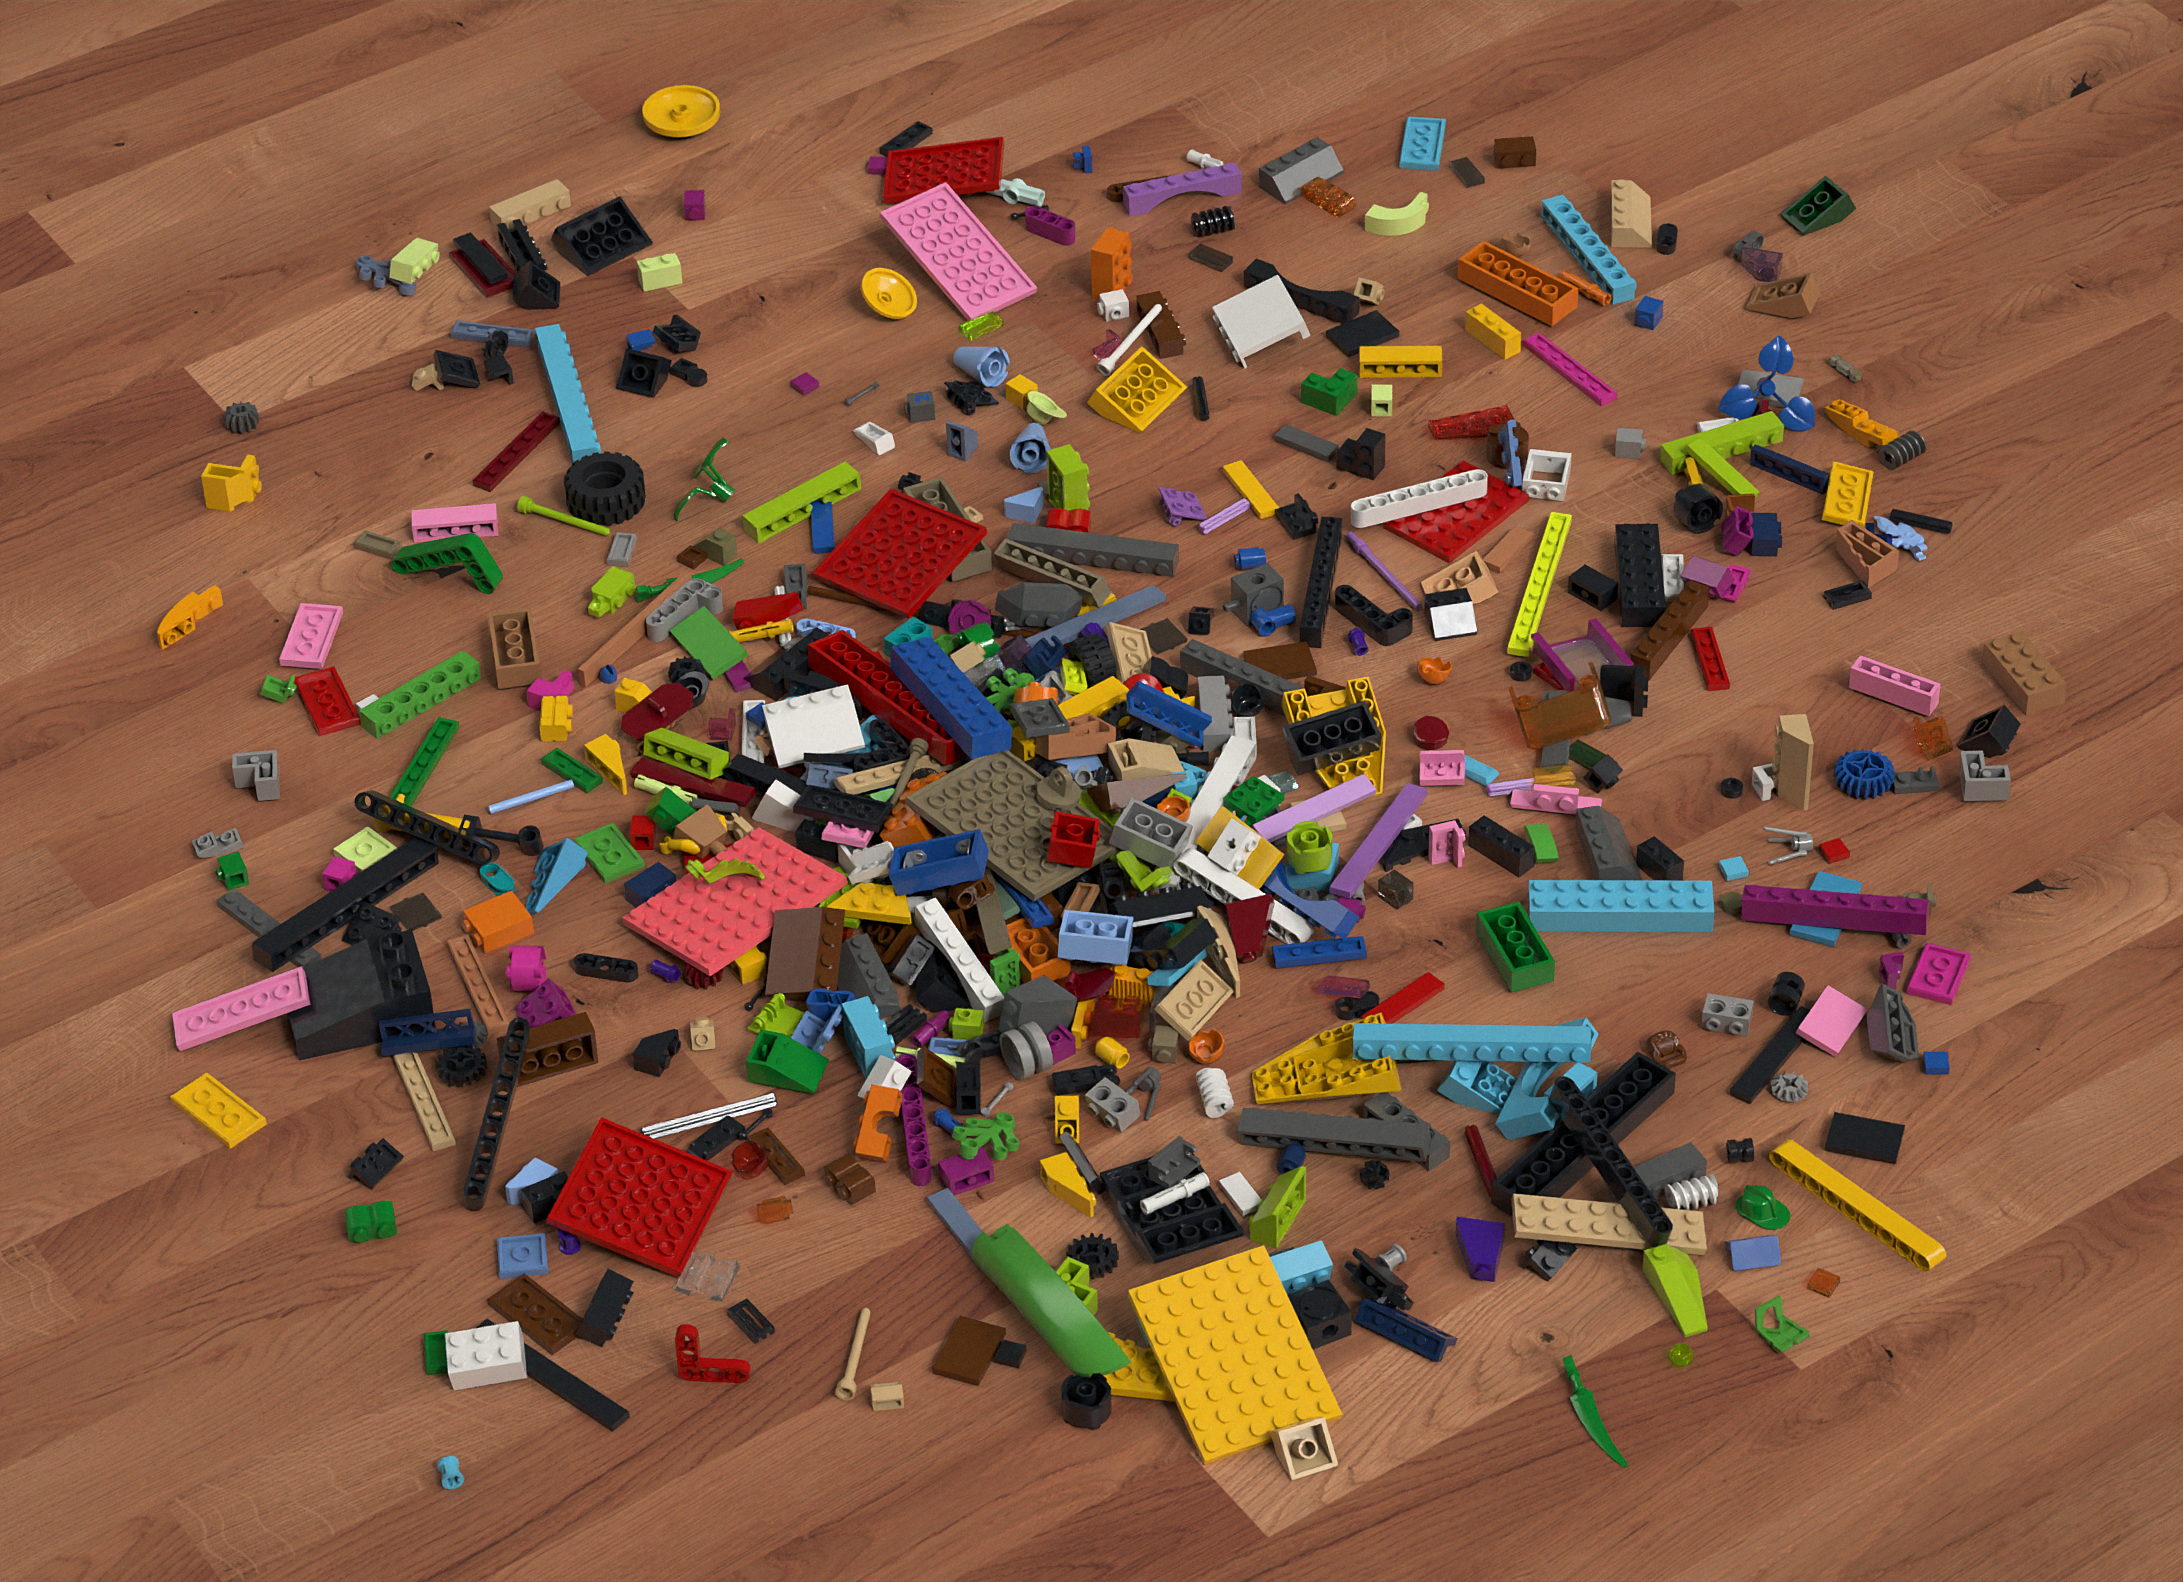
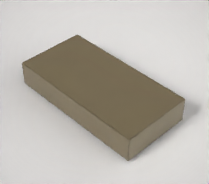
[354,531,402,559]

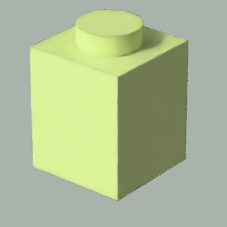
[1371,385,1392,417]

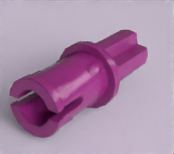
[911,1010,951,1048]

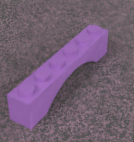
[1123,163,1242,217]

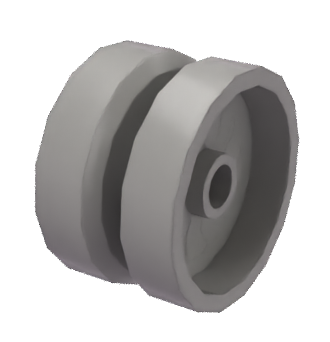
[999,1021,1053,1081]

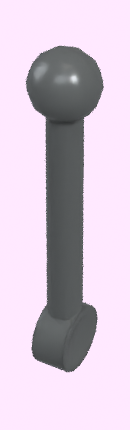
[845,382,879,406]

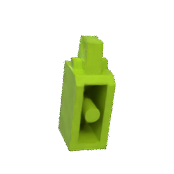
[588,566,636,618]

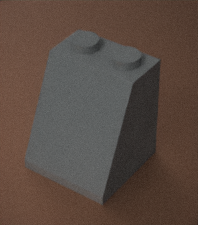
[998,975,1077,1036]

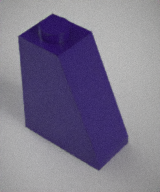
[1456,1217,1505,1282]

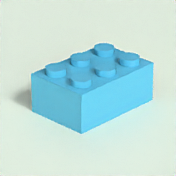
[842,996,896,1079]

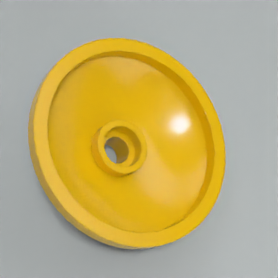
[861,268,917,319]

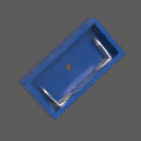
[888,829,989,896]

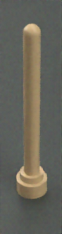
[835,1308,871,1401]

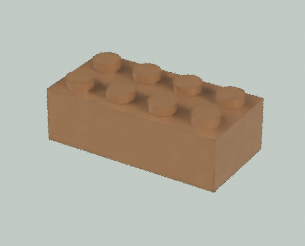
[488,608,541,689]
[1982,631,2067,716]

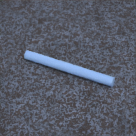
[488,780,574,814]

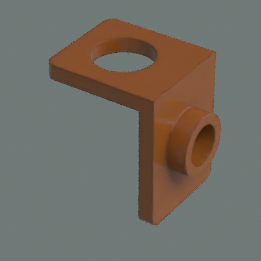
[1725,493,1755,517]

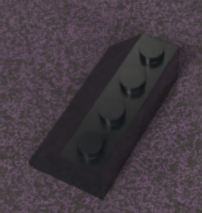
[743,627,829,701]
[1283,700,1382,776]
[1109,883,1211,927]

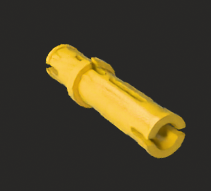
[728,619,794,643]

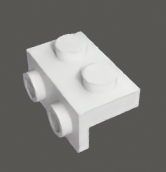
[848,842,894,884]

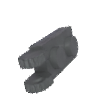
[784,564,808,609]

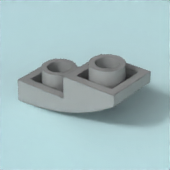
[192,827,244,858]

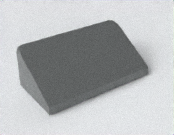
[1541,733,1571,775]

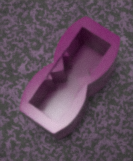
[1721,506,1754,556]

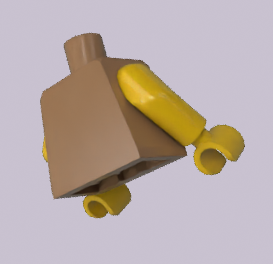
[659,804,728,858]

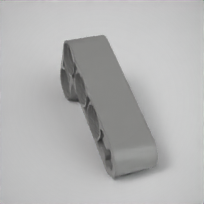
[646,578,723,642]

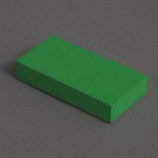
[424,1330,448,1375]

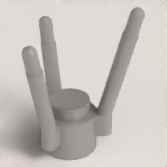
[1075,765,1098,790]
[1763,826,1813,865]

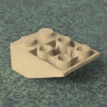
[1108,738,1184,781]

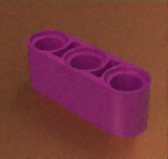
[1025,206,1076,246]

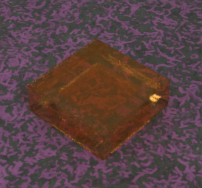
[1807,1268,1840,1298]

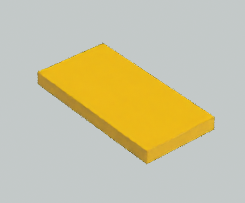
[1822,461,1874,528]
[1195,806,1285,890]
[170,1072,267,1149]

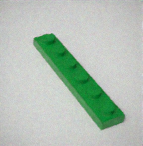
[390,717,459,807]

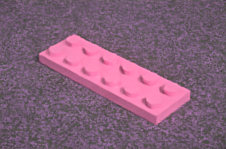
[172,966,310,1051]

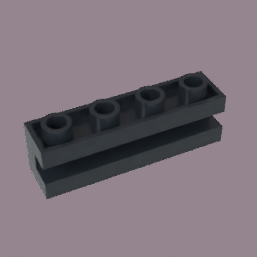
[497,219,548,273]

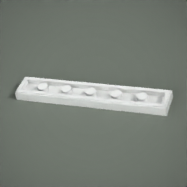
[742,700,765,794]

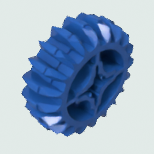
[1834,748,1895,800]

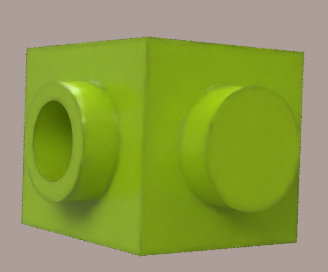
[949,1008,984,1040]

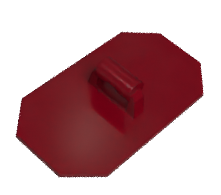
[621,683,694,740]
[1054,968,1116,1003]

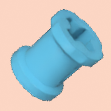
[437,1456,464,1489]

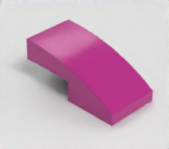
[1723,564,1751,602]

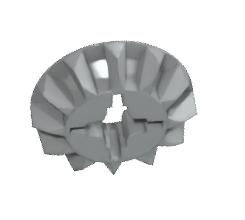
[1771,1071,1809,1102]

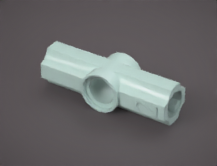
[985,178,1045,207]

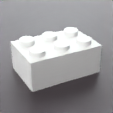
[445,1321,527,1390]

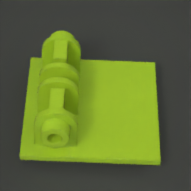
[747,993,805,1038]

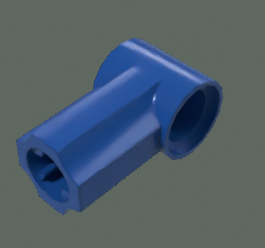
[1250,604,1296,637]

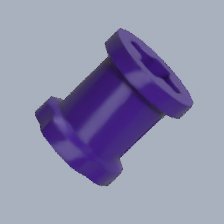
[557,1228,581,1255]

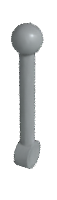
[981,1082,1013,1117]

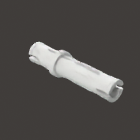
[1140,1172,1210,1215]

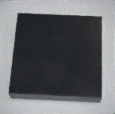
[433,350,480,388]

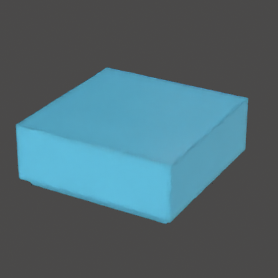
[1719,856,1749,881]

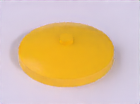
[642,85,720,137]

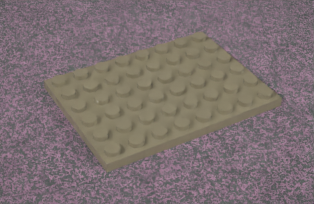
[905,750,1122,902]

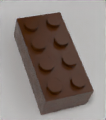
[497,1012,599,1087]

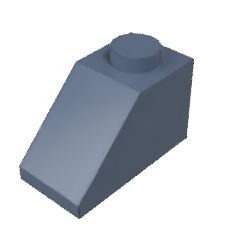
[946,421,978,461]

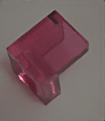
[1093,328,1122,361]
[708,708,736,741]

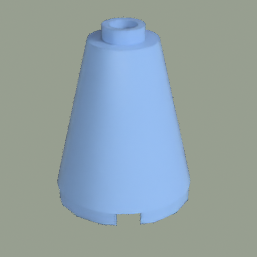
[954,346,1010,387]
[1010,423,1051,473]

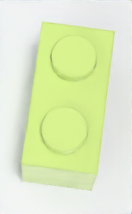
[637,253,682,292]

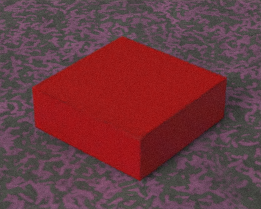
[1819,838,1850,864]

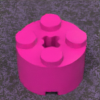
[506,945,547,992]

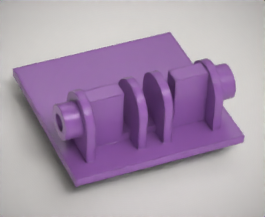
[1158,487,1208,526]

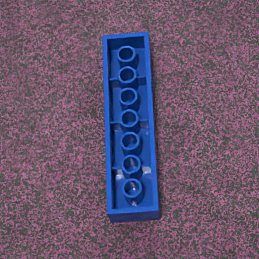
[890,637,1012,759]

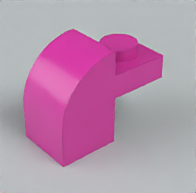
[527,670,574,711]

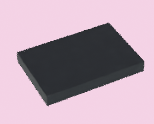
[1326,310,1399,357]
[1825,1112,1905,1164]

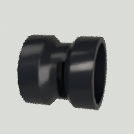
[1726,1138,1754,1163]

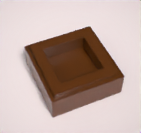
[677,545,707,570]

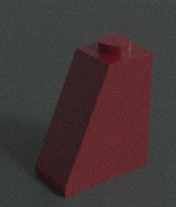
[1226,893,1275,963]

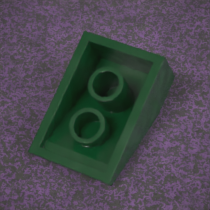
[1781,176,1856,235]

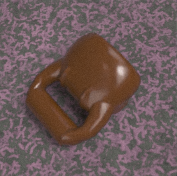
[1646,1030,1687,1069]

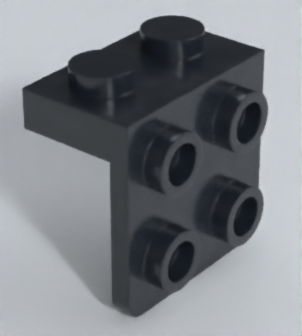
[1600,664,1649,717]

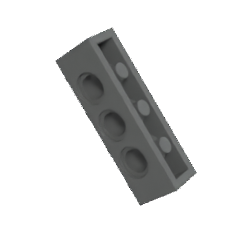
[1364,1093,1450,1171]

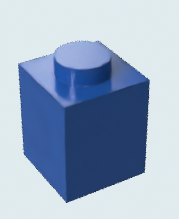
[1635,296,1664,330]

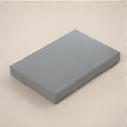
[1738,369,1804,408]

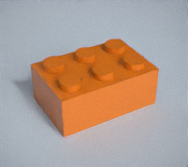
[1090,227,1133,300]

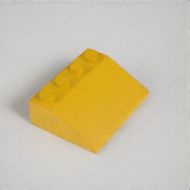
[1087,346,1187,433]

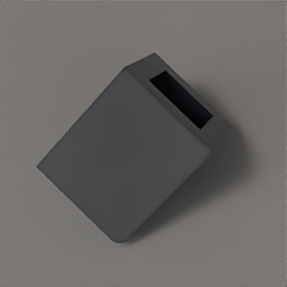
[484,355,514,385]

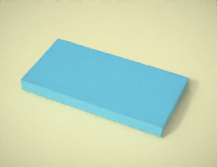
[1399,117,1446,171]

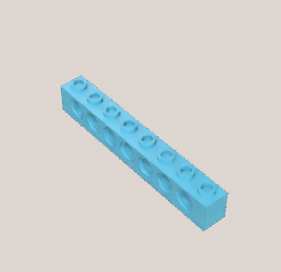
[1541,195,1637,305]

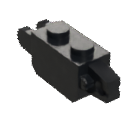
[1345,1248,1414,1310]

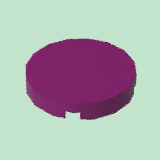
[948,600,991,635]

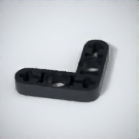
[853,719,910,773]

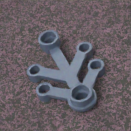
[355,255,416,295]

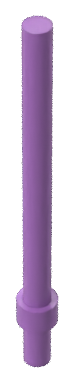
[1346,531,1422,611]

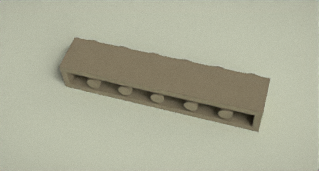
[994,538,1112,608]

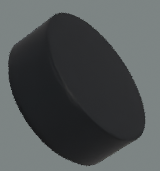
[687,368,708,387]
[1510,661,1532,682]
[1720,778,1743,799]

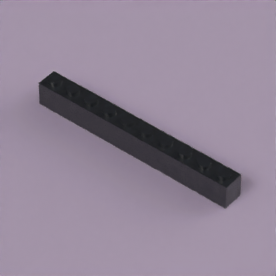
[252,836,439,972]

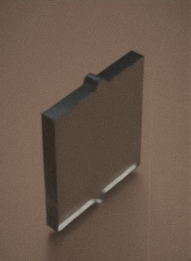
[1140,618,1187,655]
[390,892,442,931]

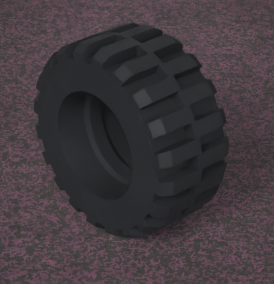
[564,451,646,526]

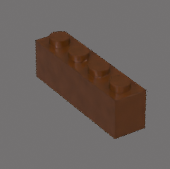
[1136,291,1186,359]

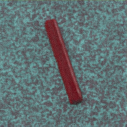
[1465,1124,1497,1198]

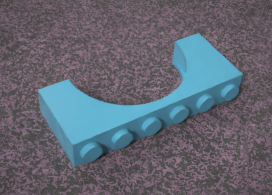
[1495,1017,1598,1141]

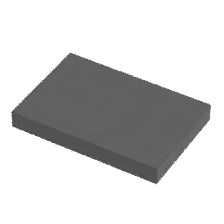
[1010,698,1070,738]

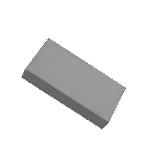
[607,532,637,567]

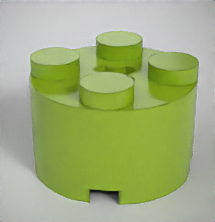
[1287,821,1332,874]

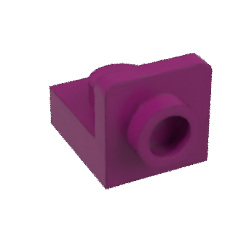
[1879,952,1904,990]

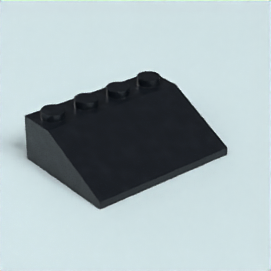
[551,196,653,276]

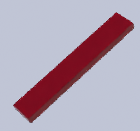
[473,411,560,492]
[630,757,756,807]

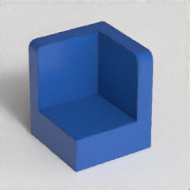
[626,329,655,352]

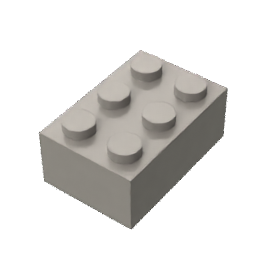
[1109,798,1193,869]

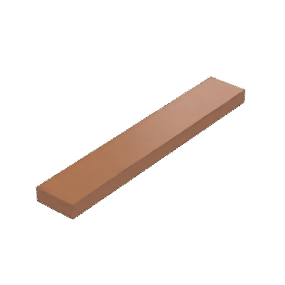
[446,934,510,1035]

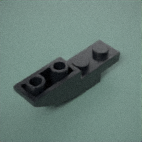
[783,671,863,721]

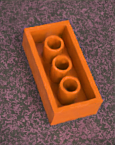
[880,772,947,848]

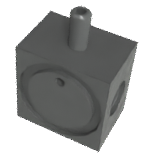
[1223,563,1284,627]

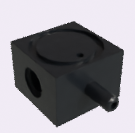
[1287,1279,1352,1350]

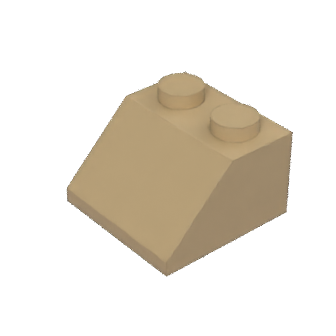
[1270,1416,1338,1480]

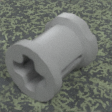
[1375,1243,1407,1271]

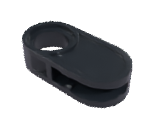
[1657,223,1678,255]
[1335,991,1379,1021]

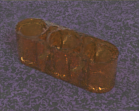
[1301,177,1356,218]

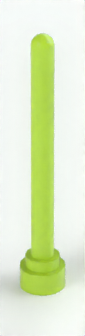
[517,496,610,536]

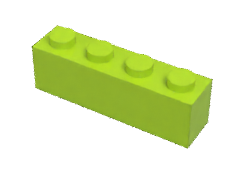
[643,728,729,780]

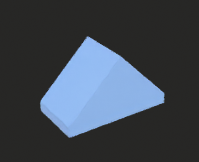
[1004,487,1044,523]

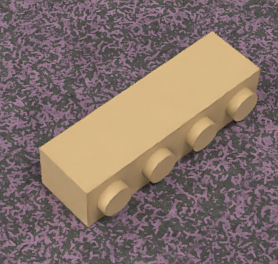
[489,179,571,230]

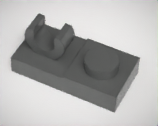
[1892,766,1939,794]

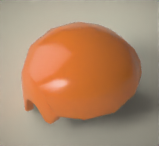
[1417,657,1453,684]
[1157,796,1191,822]
[1188,1028,1224,1064]

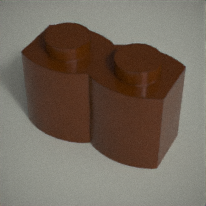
[823,1154,876,1205]

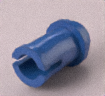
[933,1108,963,1135]

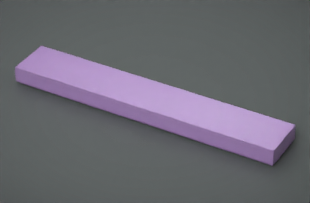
[1252,774,1376,843]

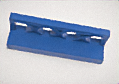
[1126,681,1212,748]

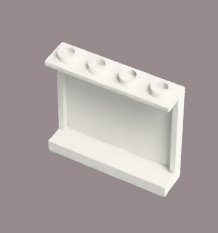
[1212,275,1311,368]

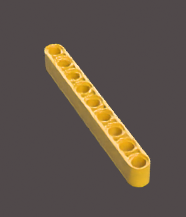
[1769,1139,1946,1272]

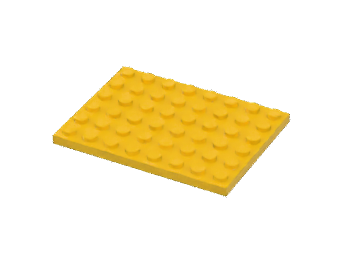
[1127,1245,1342,1465]

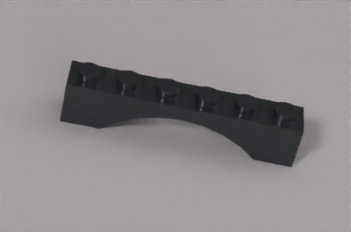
[1244,258,1360,324]

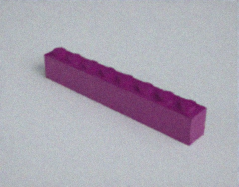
[1742,885,1929,935]

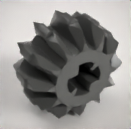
[224,401,260,434]

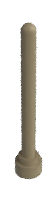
[884,738,929,824]

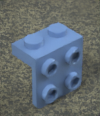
[791,1004,843,1054]

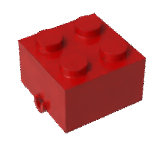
[1047,811,1101,869]

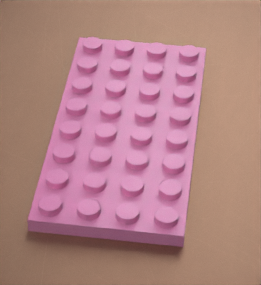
[880,182,1037,324]

